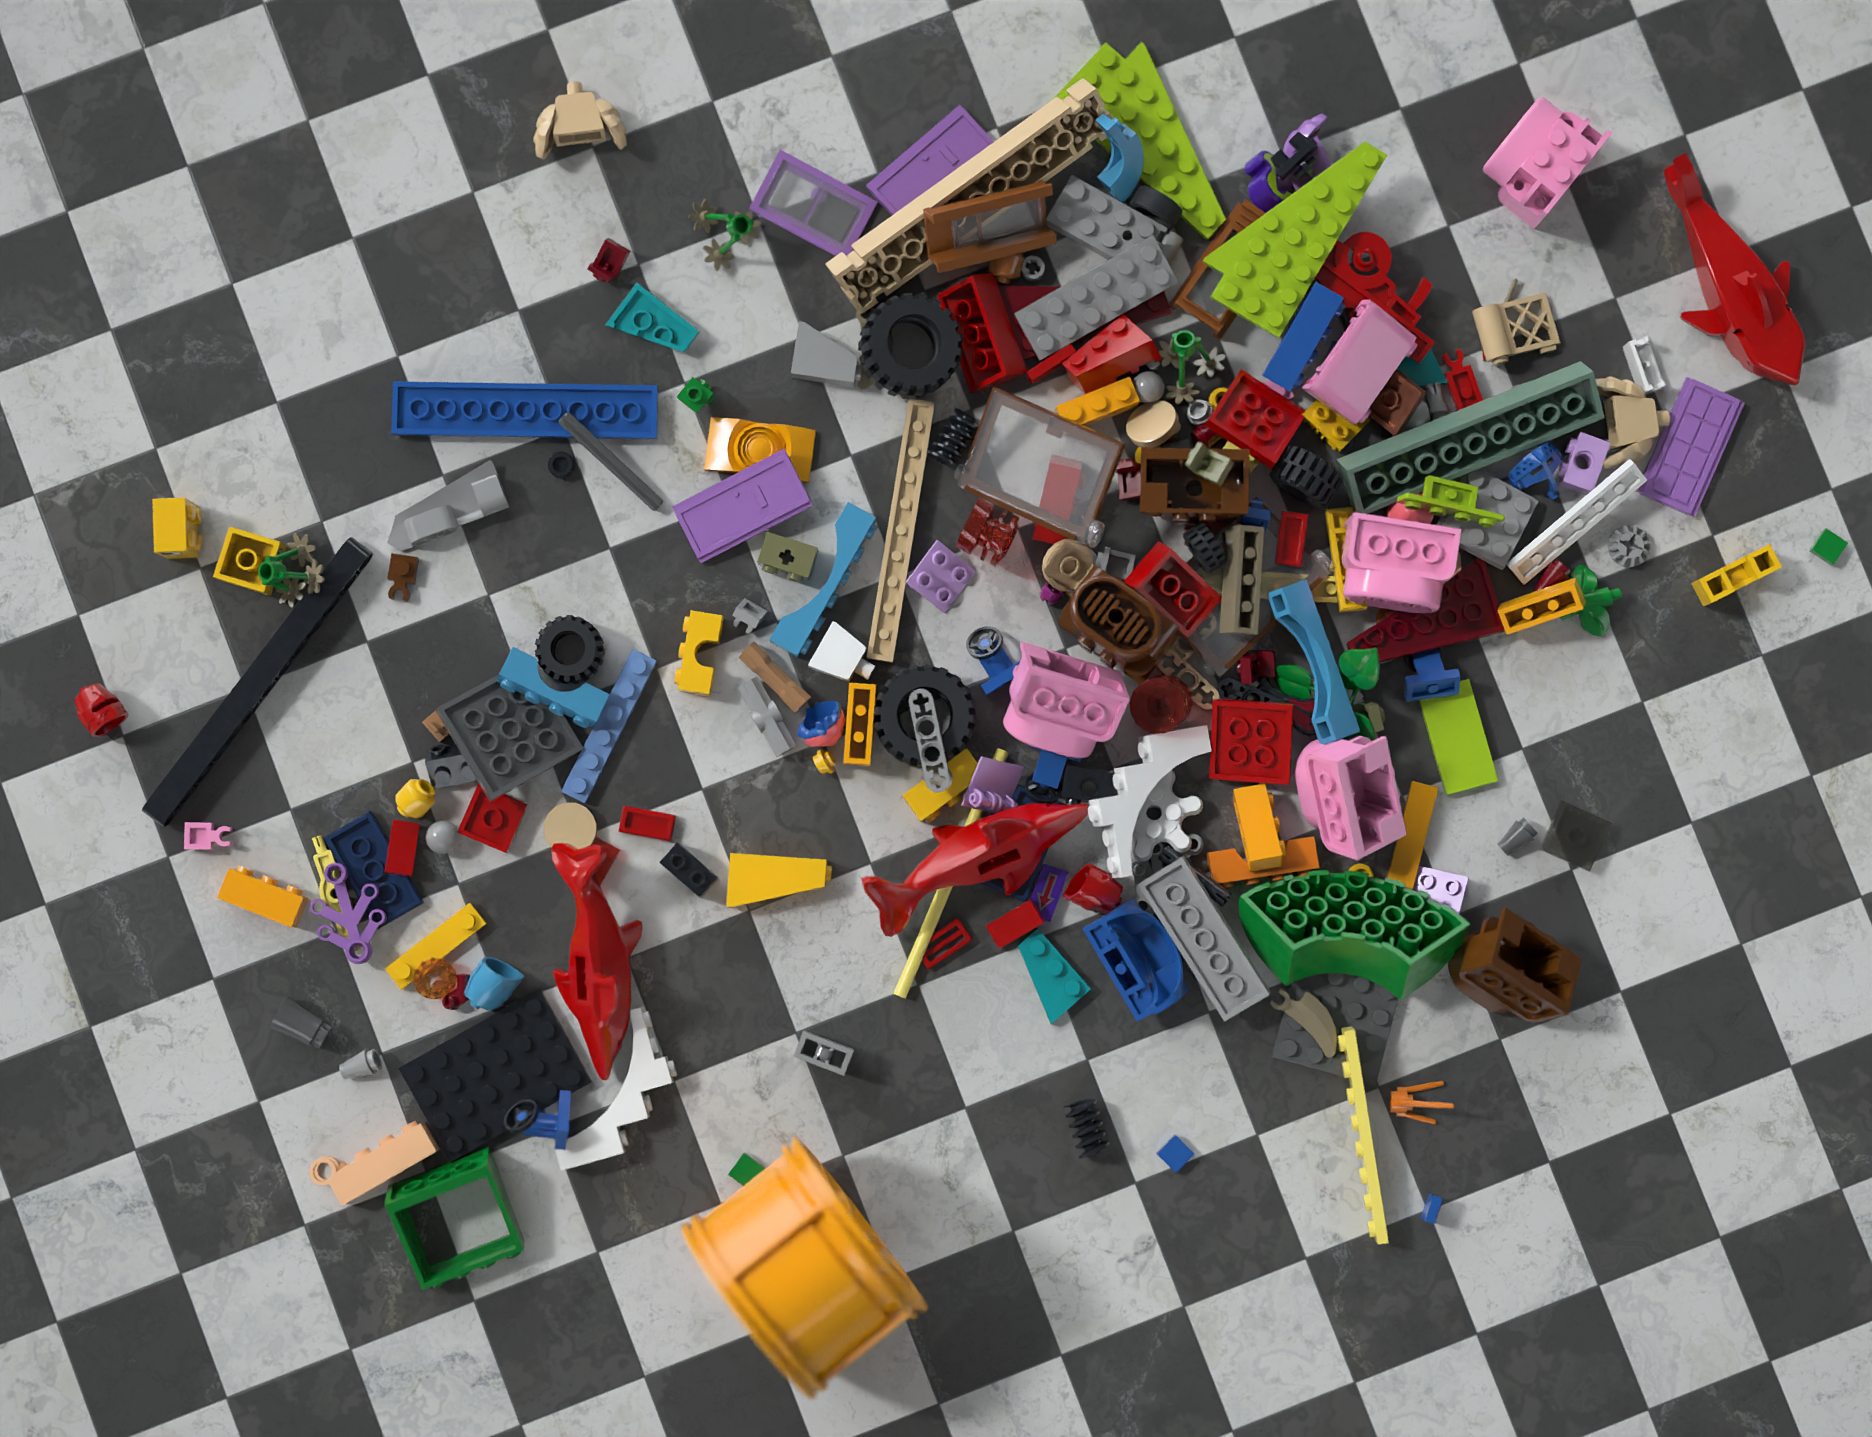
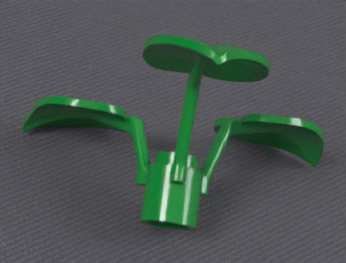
[1274,648,1380,741]

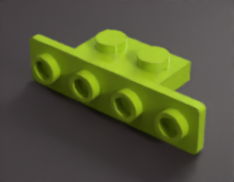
[1397,475,1505,527]

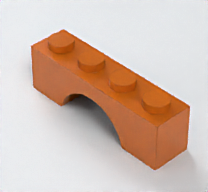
[1206,836,1319,888]

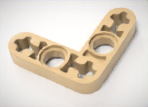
[1157,613,1220,710]

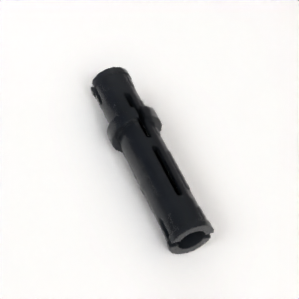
[1158,846,1232,907]

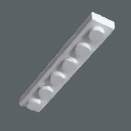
[1506,459,1647,585]

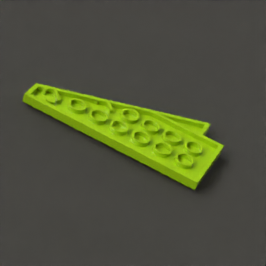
[1053,42,1226,241]
[1202,141,1387,339]

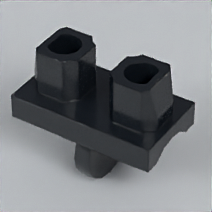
[1270,132,1318,181]

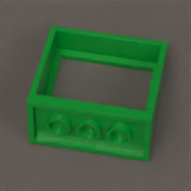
[385,1146,524,1290]

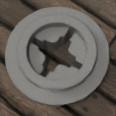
[1608,525,1651,567]

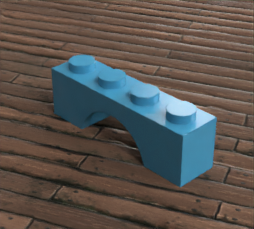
[496,647,610,728]

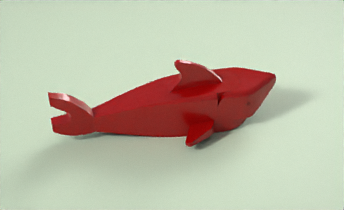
[1664,153,1805,386]

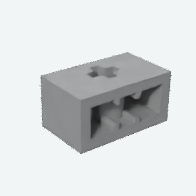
[793,1030,854,1076]

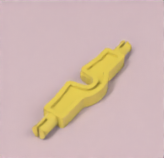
[312,835,361,951]

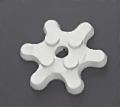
[1133,770,1203,862]

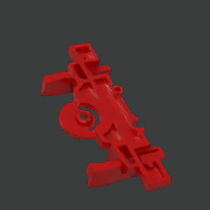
[1314,232,1435,364]

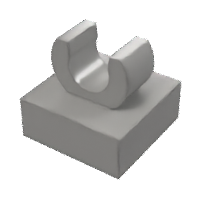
[732,598,767,634]

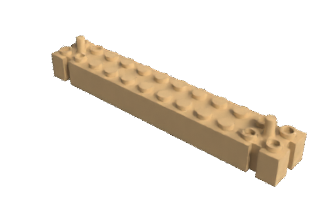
[825,78,1113,314]

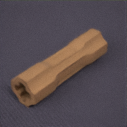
[739,641,811,714]

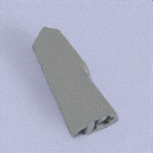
[387,460,509,552]

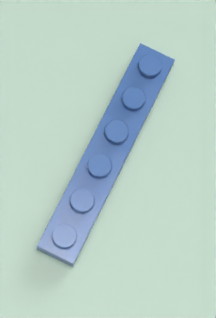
[561,649,658,804]

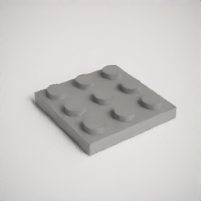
[1436,469,1539,570]

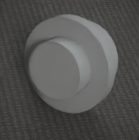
[1187,400,1213,426]

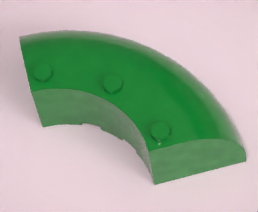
[1239,870,1470,1000]

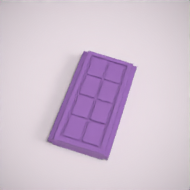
[866,105,994,216]
[1636,377,1745,517]
[672,449,813,563]

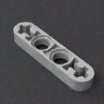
[909,689,950,793]

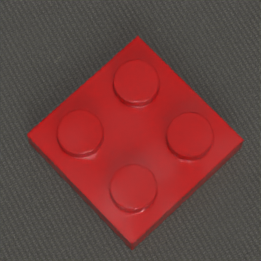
[457,783,529,853]

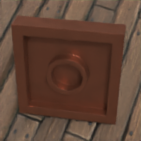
[1369,368,1427,436]

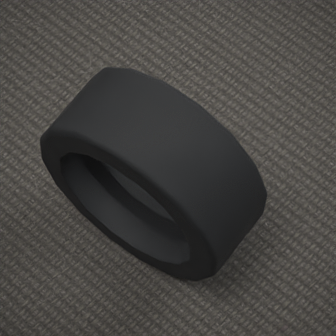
[1130,185,1182,230]

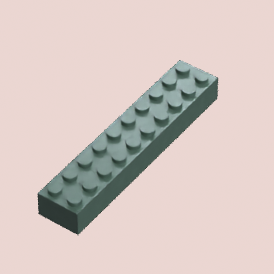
[1337,361,1604,514]

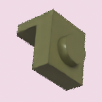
[1185,442,1234,486]
[1352,700,1385,733]

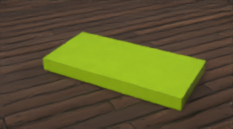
[1419,679,1498,795]

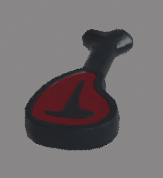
[1254,677,1316,736]

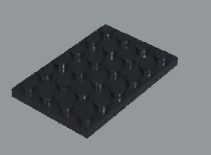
[398,988,592,1162]

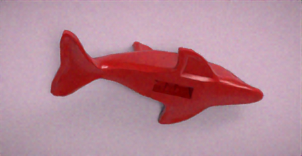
[861,803,1089,937]
[551,843,643,1081]

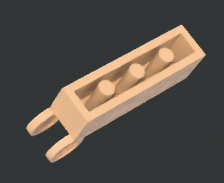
[309,1121,441,1206]

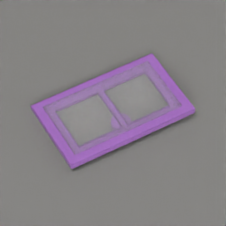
[748,150,877,256]

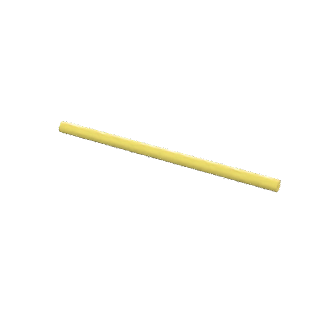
[893,748,1009,999]

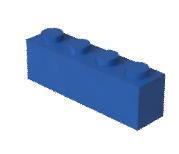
[1262,282,1345,391]

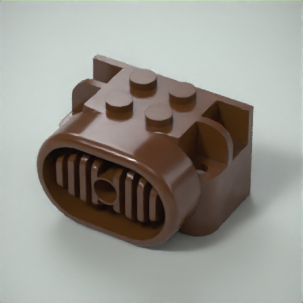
[1140,448,1250,525]
[1057,566,1180,686]
[1448,907,1582,1022]

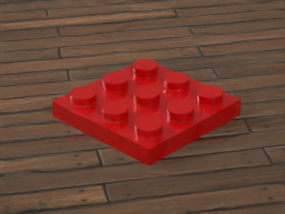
[1205,369,1305,469]
[1209,698,1294,785]

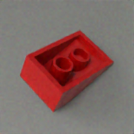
[1123,541,1222,638]

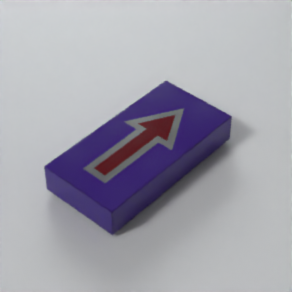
[1030,863,1068,922]

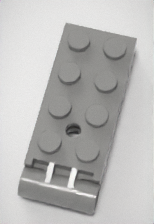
[1046,175,1183,265]

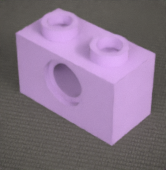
[1557,432,1610,495]

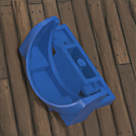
[1082,897,1189,1022]

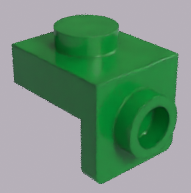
[677,377,715,413]

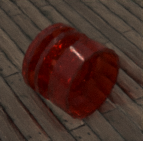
[955,497,1020,567]
[1129,674,1193,734]

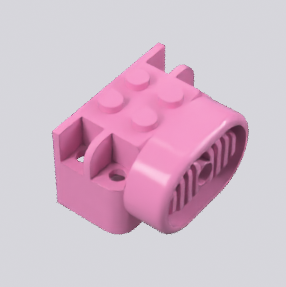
[1483,97,1613,229]
[1342,512,1461,613]
[1003,642,1130,758]
[1295,736,1406,860]

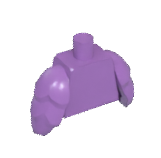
[1277,114,1331,192]

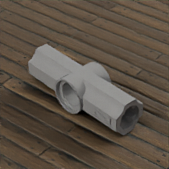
[738,676,796,757]

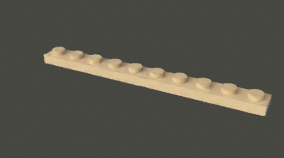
[867,398,935,663]

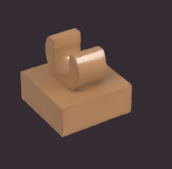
[422,710,450,743]

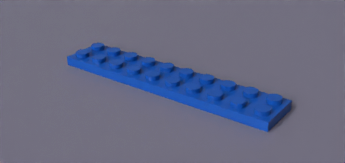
[391,381,658,440]

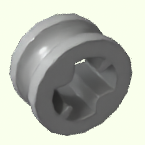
[1021,256,1045,282]

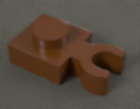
[387,553,419,602]

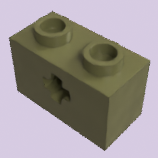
[757,532,819,583]

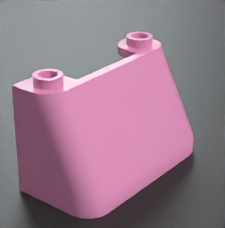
[1301,300,1417,425]

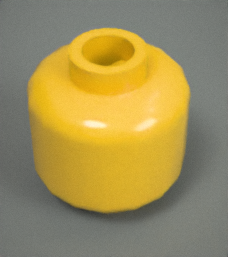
[395,779,435,818]

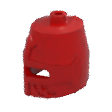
[74,683,129,737]
[1063,863,1123,914]

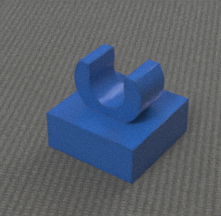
[1239,498,1270,532]

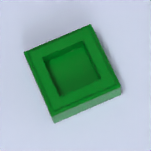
[1809,528,1848,566]
[728,1152,766,1186]

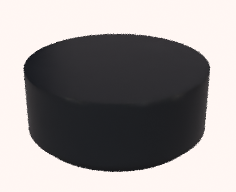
[548,451,575,479]

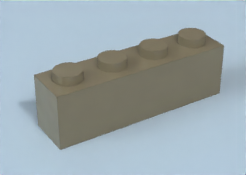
[1219,525,1264,636]

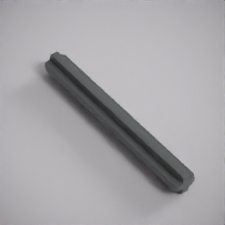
[559,413,663,511]

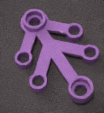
[310,863,387,964]

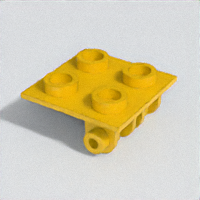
[1302,400,1370,452]

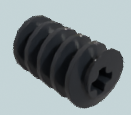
[927,408,978,467]
[1063,1099,1110,1159]

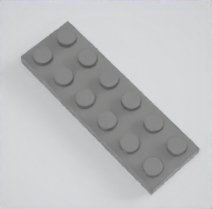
[1014,235,1178,360]
[1138,856,1271,1022]

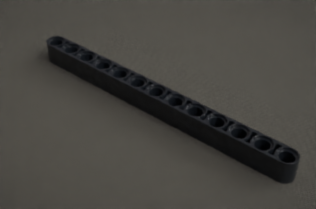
[142,537,373,827]

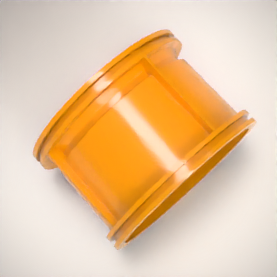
[681,1136,928,1400]

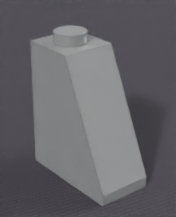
[791,321,862,387]

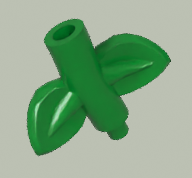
[1559,564,1622,637]

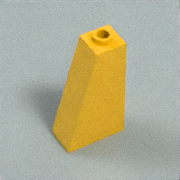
[726,853,832,907]

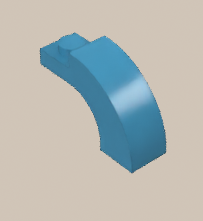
[1095,114,1144,203]

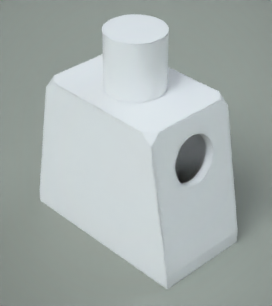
[808,621,876,682]

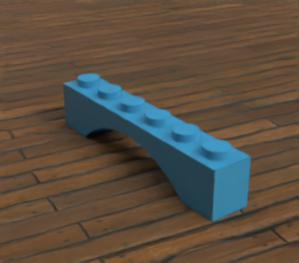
[769,502,878,658]
[1267,580,1360,744]

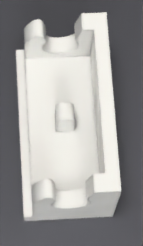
[1622,336,1667,394]

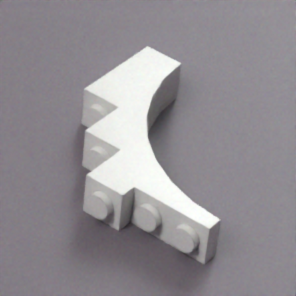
[1088,725,1212,878]
[554,1007,677,1171]

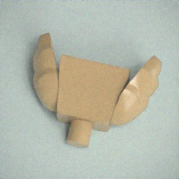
[533,81,627,160]
[1595,377,1670,469]

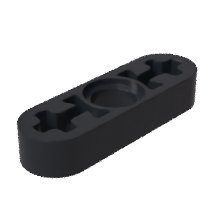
[1217,678,1289,704]

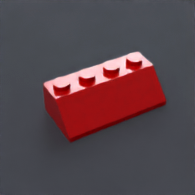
[937,273,1027,393]

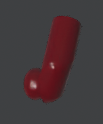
[442,973,470,1010]

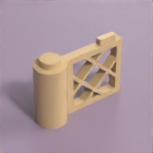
[1472,293,1560,366]

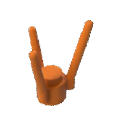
[1389,1081,1454,1124]

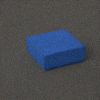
[1156,1134,1194,1173]
[1420,1193,1443,1224]

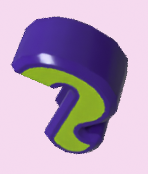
[1245,151,1292,213]

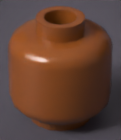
[987,253,1024,284]

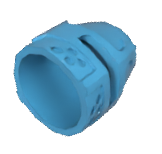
[464,957,524,1011]

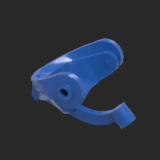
[1508,442,1563,500]

